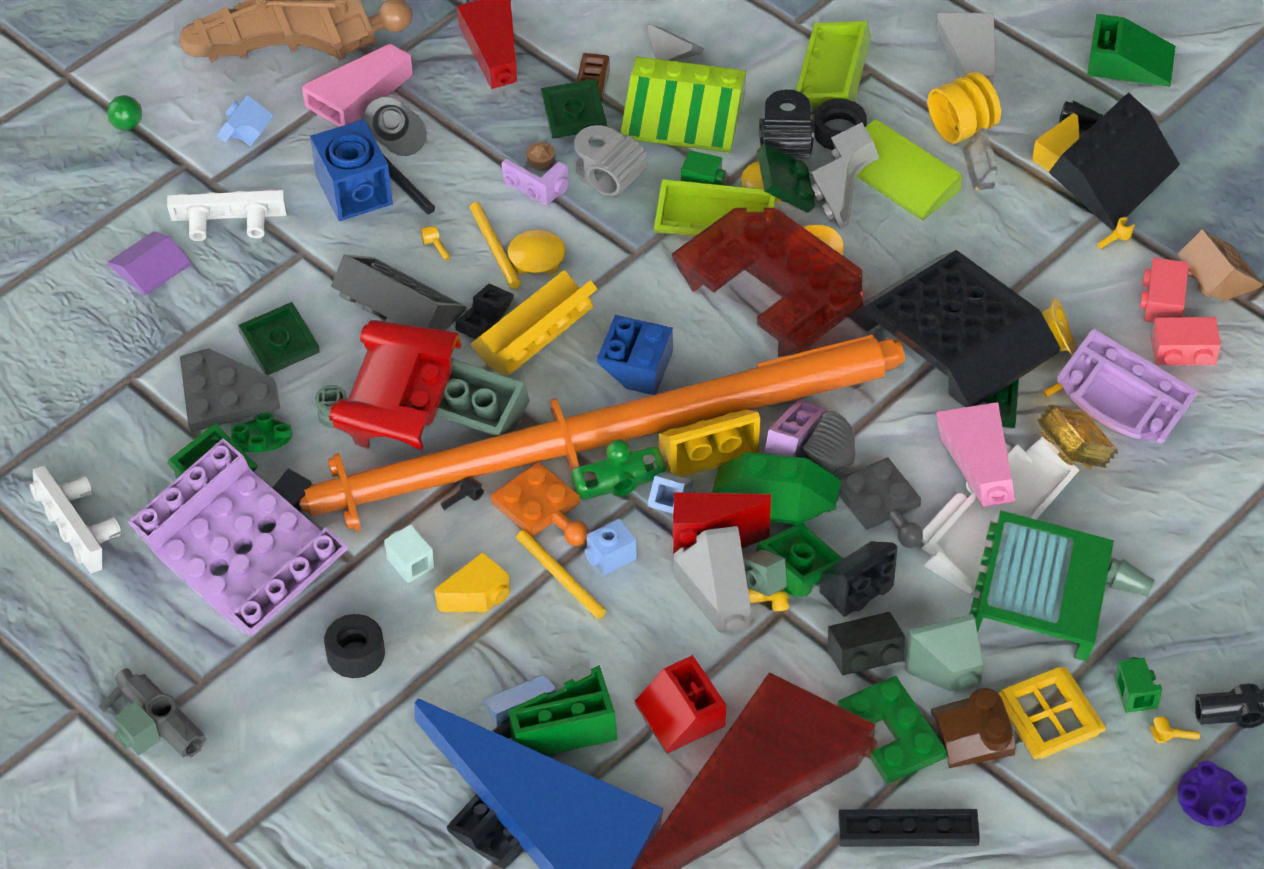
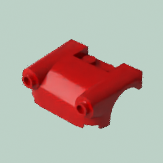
[329,320,462,450]

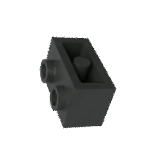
[828,612,905,676]

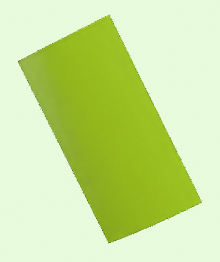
[796,21,871,109]
[857,119,962,221]
[654,179,777,244]

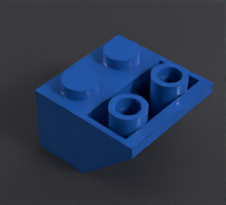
[597,315,673,395]

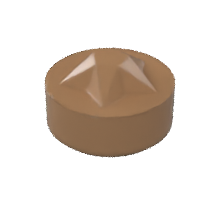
[527,142,555,169]

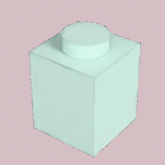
[384,525,435,584]

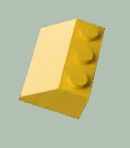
[659,409,760,477]

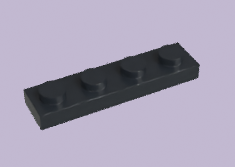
[838,809,980,847]

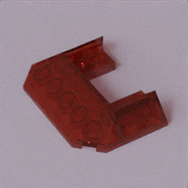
[672,208,863,357]

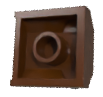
[930,688,1016,768]

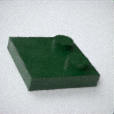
[541,79,607,139]
[757,144,816,213]
[238,302,320,375]

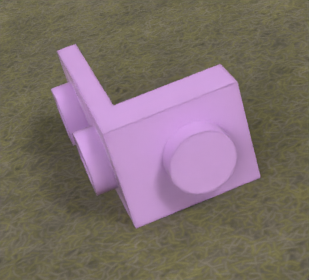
[502,159,569,206]

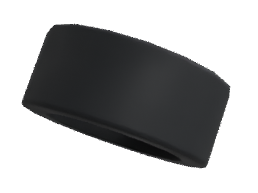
[814,99,867,150]

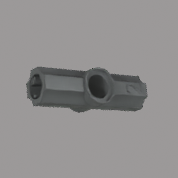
[121,674,206,758]

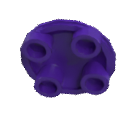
[1177,761,1247,827]

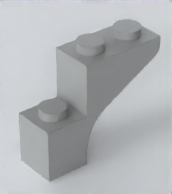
[811,122,879,228]

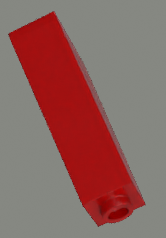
[457,0,517,89]

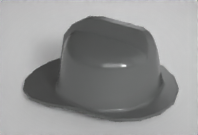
[364,97,427,156]

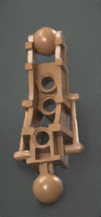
[179,0,413,63]

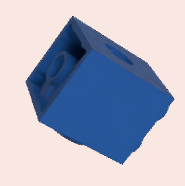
[310,119,393,221]

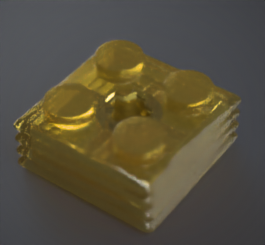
[1037,405,1118,469]

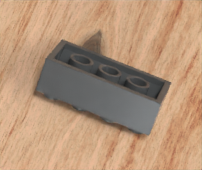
[331,254,467,331]

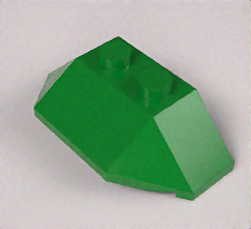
[712,452,842,525]

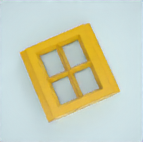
[998,666,1106,760]

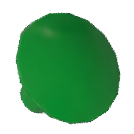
[230,413,292,453]

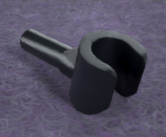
[440,478,484,510]

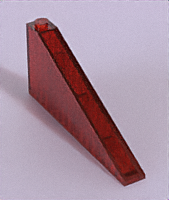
[632,672,877,869]

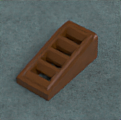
[577,53,610,102]

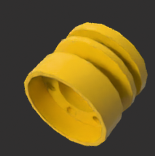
[927,71,1001,144]

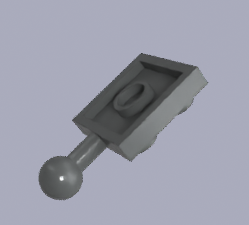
[839,457,923,548]

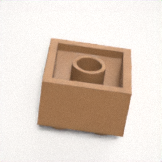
[1177,229,1263,301]

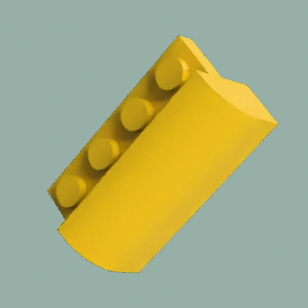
[470,270,598,376]

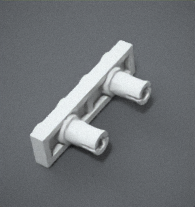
[167,189,287,241]
[30,466,121,574]

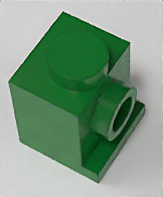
[1115,657,1162,713]

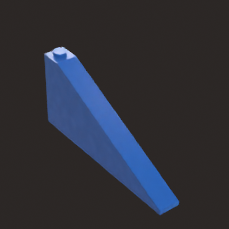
[414,698,663,869]

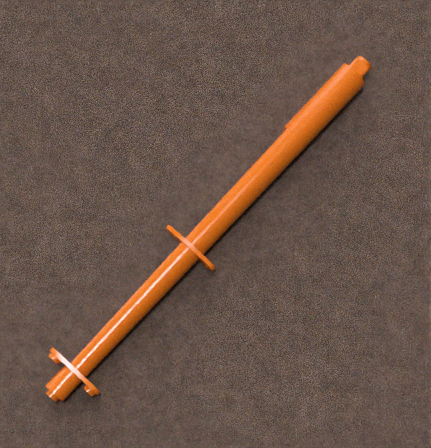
[300,334,905,531]

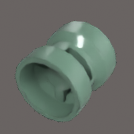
[315,385,347,428]

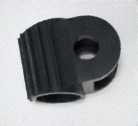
[759,89,816,158]

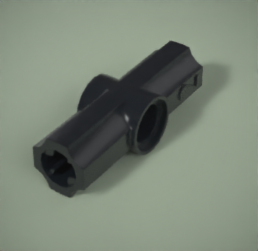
[1195,683,1264,728]

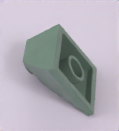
[905,614,984,691]

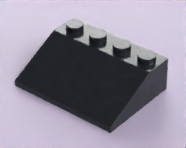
[1049,92,1180,231]

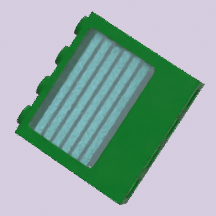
[969,510,1114,661]

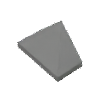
[646,24,704,61]

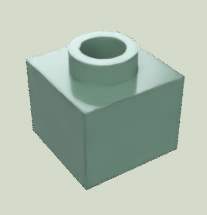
[743,549,787,597]
[113,701,160,756]

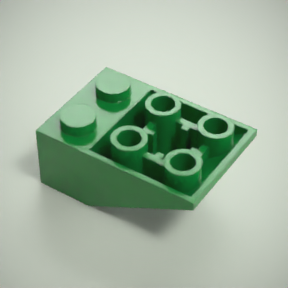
[1087,14,1176,87]

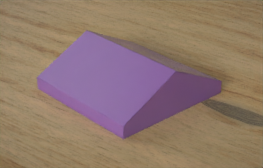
[108,231,191,296]

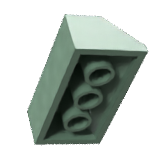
[436,359,530,436]

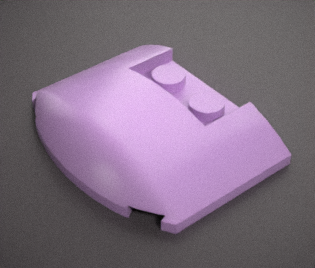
[1057,328,1199,443]

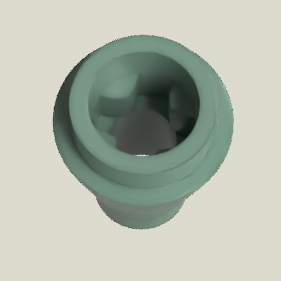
[1106,558,1155,597]

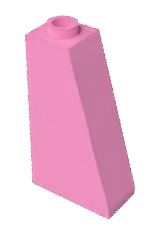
[302,44,413,127]
[936,402,1015,507]

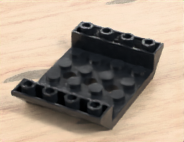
[847,250,1060,407]

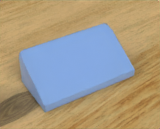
[483,675,557,727]

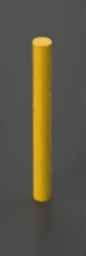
[469,202,521,289]
[516,530,606,619]

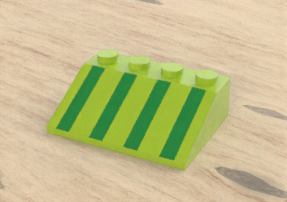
[620,56,746,153]

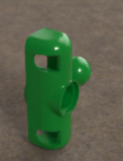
[571,439,666,500]

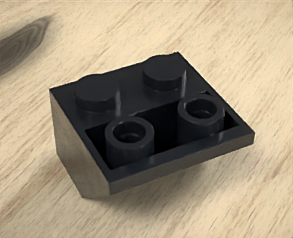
[819,541,898,617]

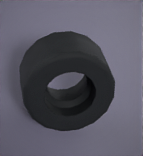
[324,614,385,679]

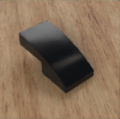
[455,283,514,339]

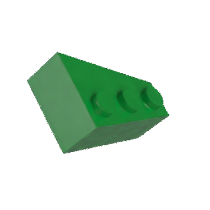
[508,665,617,756]

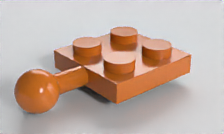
[490,462,589,546]

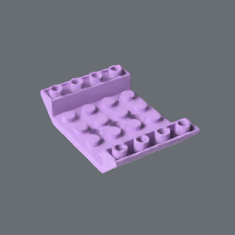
[128,439,349,636]

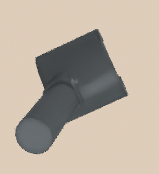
[98,668,133,712]

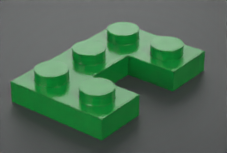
[837,676,947,784]

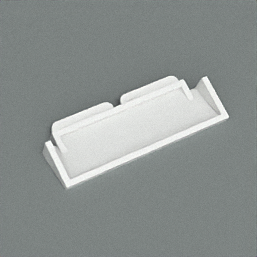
[921,435,1080,594]

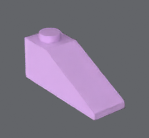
[764,399,827,458]

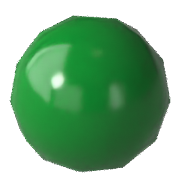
[107,95,143,130]

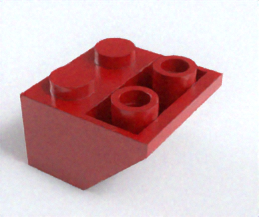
[634,655,726,754]

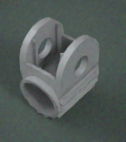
[574,125,649,197]

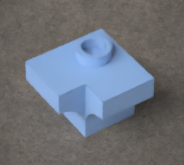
[216,95,274,147]

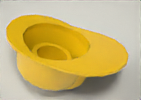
[1041,297,1078,356]

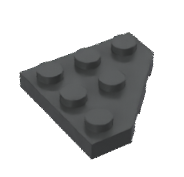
[180,348,280,432]

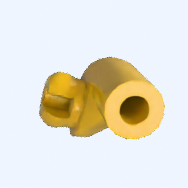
[748,588,790,612]

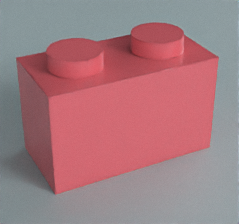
[1140,258,1189,322]
[1151,317,1221,366]

